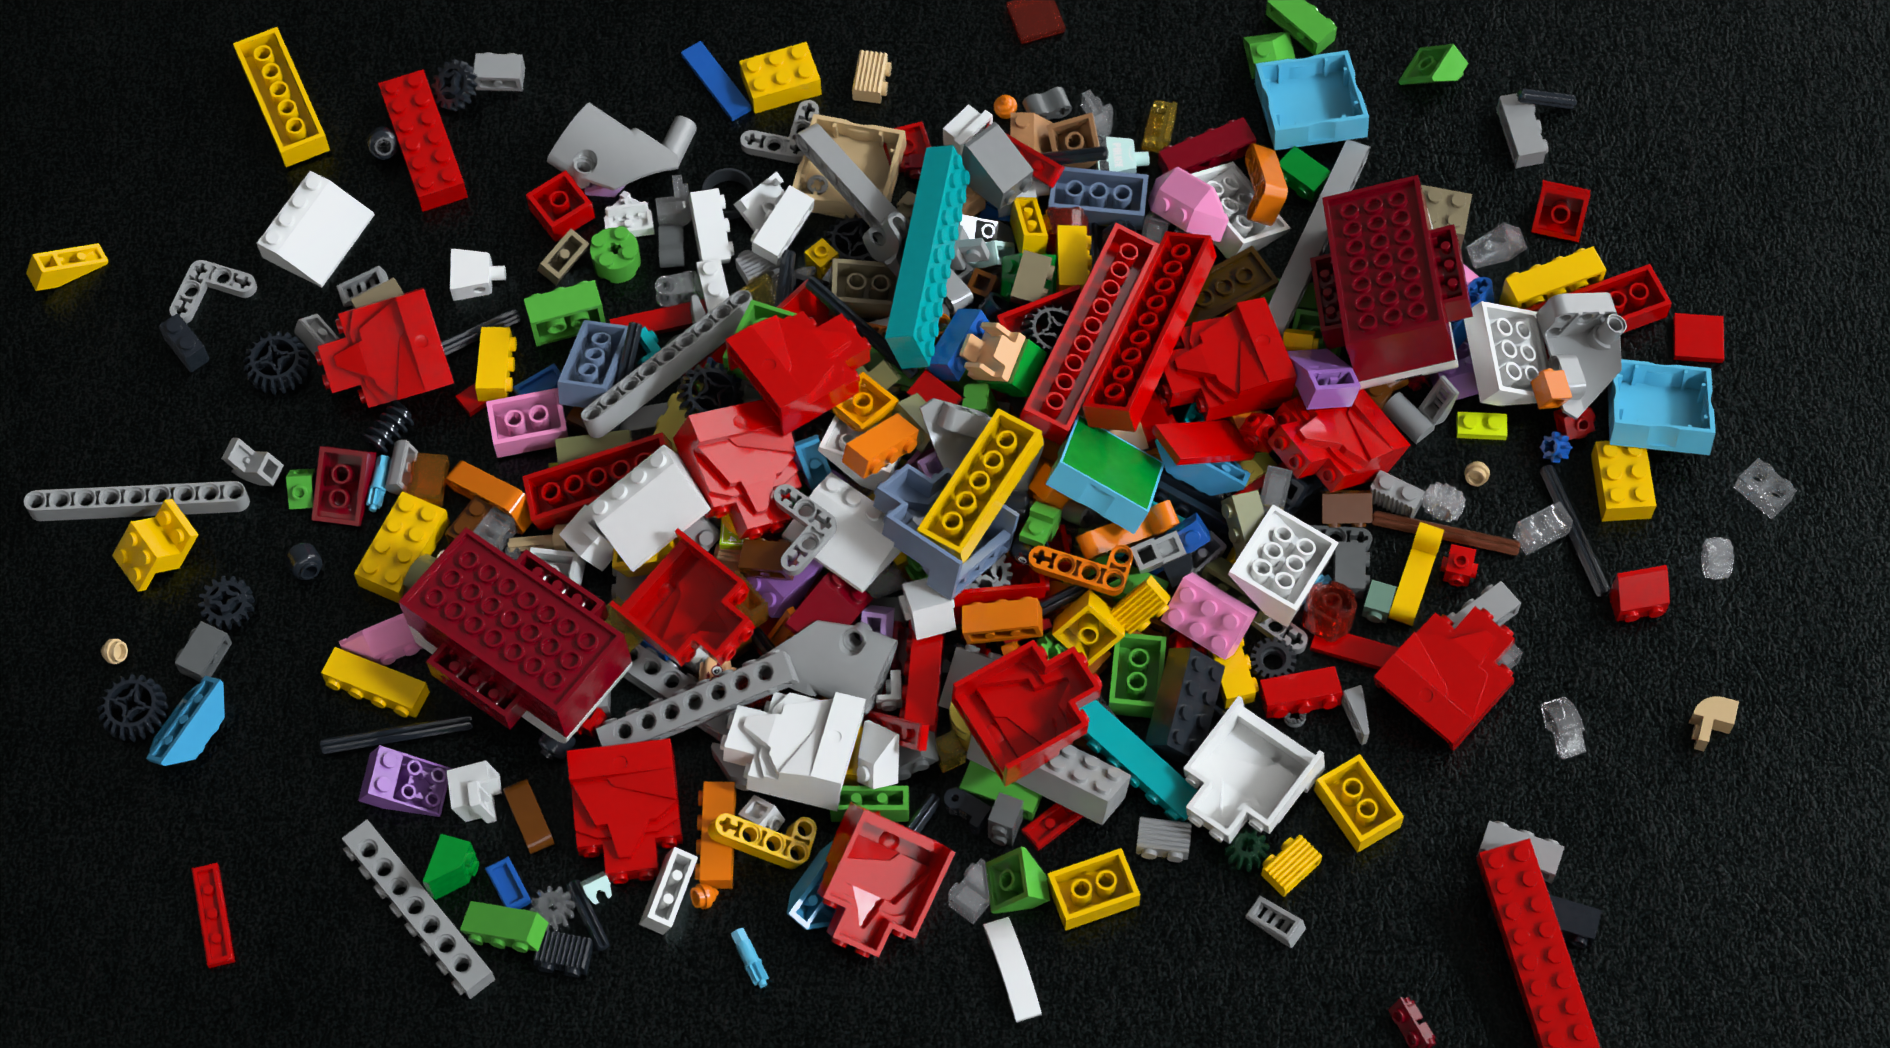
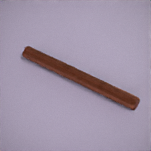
[1372,511,1520,555]

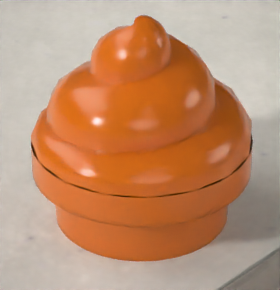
[994,95,1017,119]
[690,883,719,909]

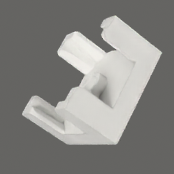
[734,172,784,232]

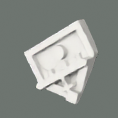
[604,191,654,237]

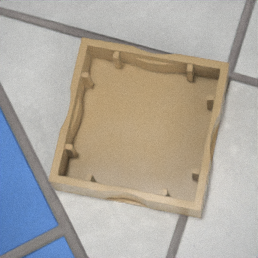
[792,114,907,218]

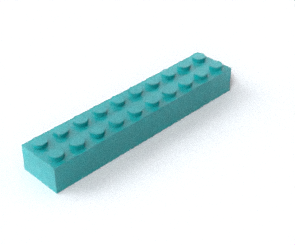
[885,145,970,369]

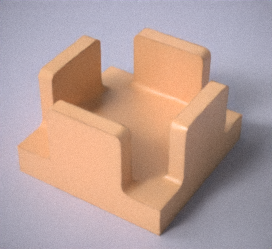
[960,322,1026,382]

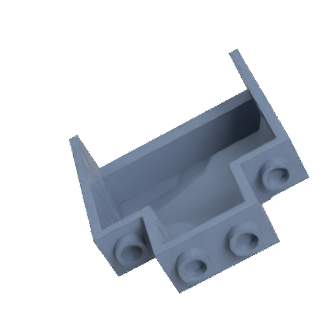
[873,463,1020,601]

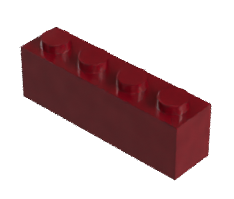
[1158,117,1256,174]

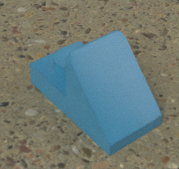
[794,434,833,490]

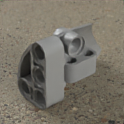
[547,103,679,191]
[1536,292,1627,420]
[920,398,1044,491]
[756,620,898,714]

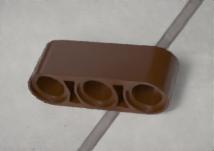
[503,778,555,854]

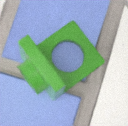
[286,469,315,509]

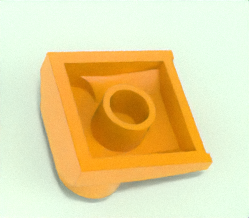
[832,372,898,432]

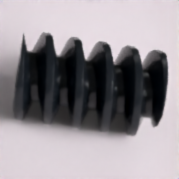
[361,400,414,454]

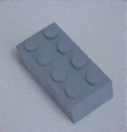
[1048,167,1149,230]
[558,320,628,408]

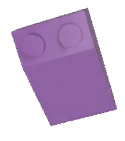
[744,538,824,618]

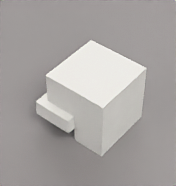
[943,104,993,155]
[559,504,614,571]
[898,577,956,640]
[447,760,502,823]

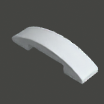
[983,917,1041,1022]

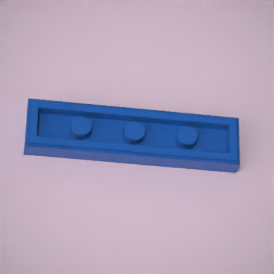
[681,41,752,121]

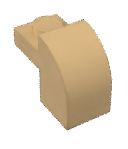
[1689,696,1739,751]

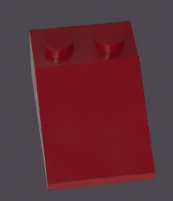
[312,446,376,526]
[784,571,873,634]

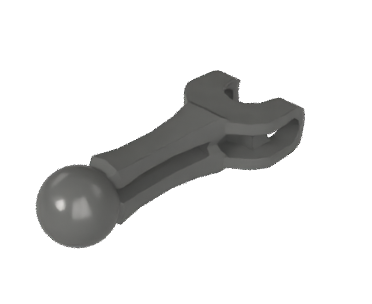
[863,212,950,330]

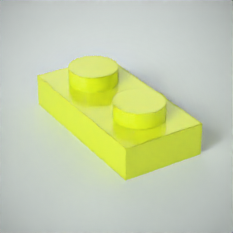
[1456,412,1507,440]

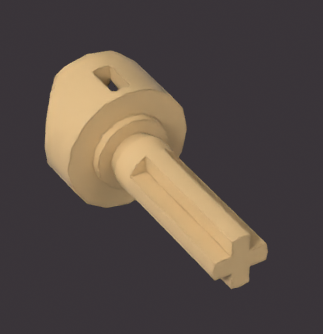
[508,524,575,553]

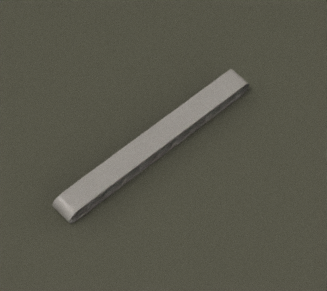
[795,123,974,314]
[1268,140,1370,340]

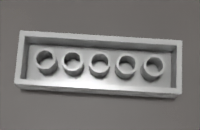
[966,736,1131,825]

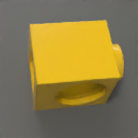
[804,238,839,279]

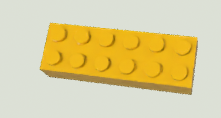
[233,27,330,167]
[917,408,1044,563]

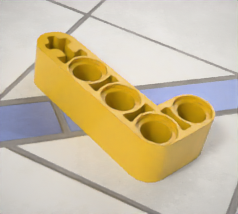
[1388,522,1444,626]
[708,813,817,869]

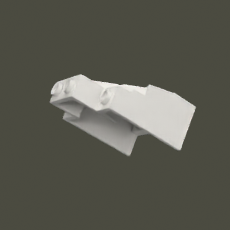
[720,692,866,811]
[1183,696,1325,844]

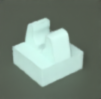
[580,871,612,904]

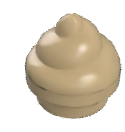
[1464,461,1490,486]
[101,639,128,664]

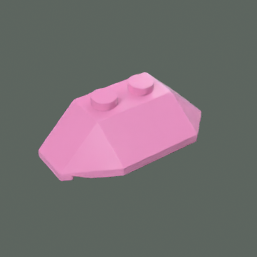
[1148,167,1229,242]
[339,613,423,666]

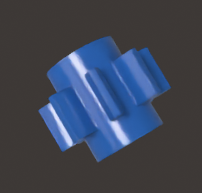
[1540,432,1572,463]

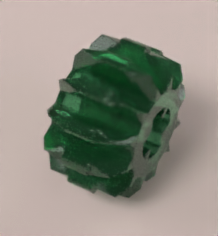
[1224,826,1269,872]

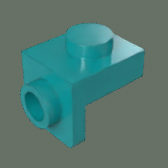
[637,327,661,366]

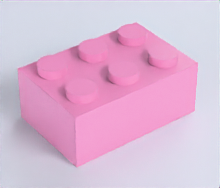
[486,388,569,458]
[1161,572,1257,660]

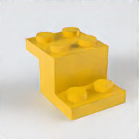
[112,499,198,592]

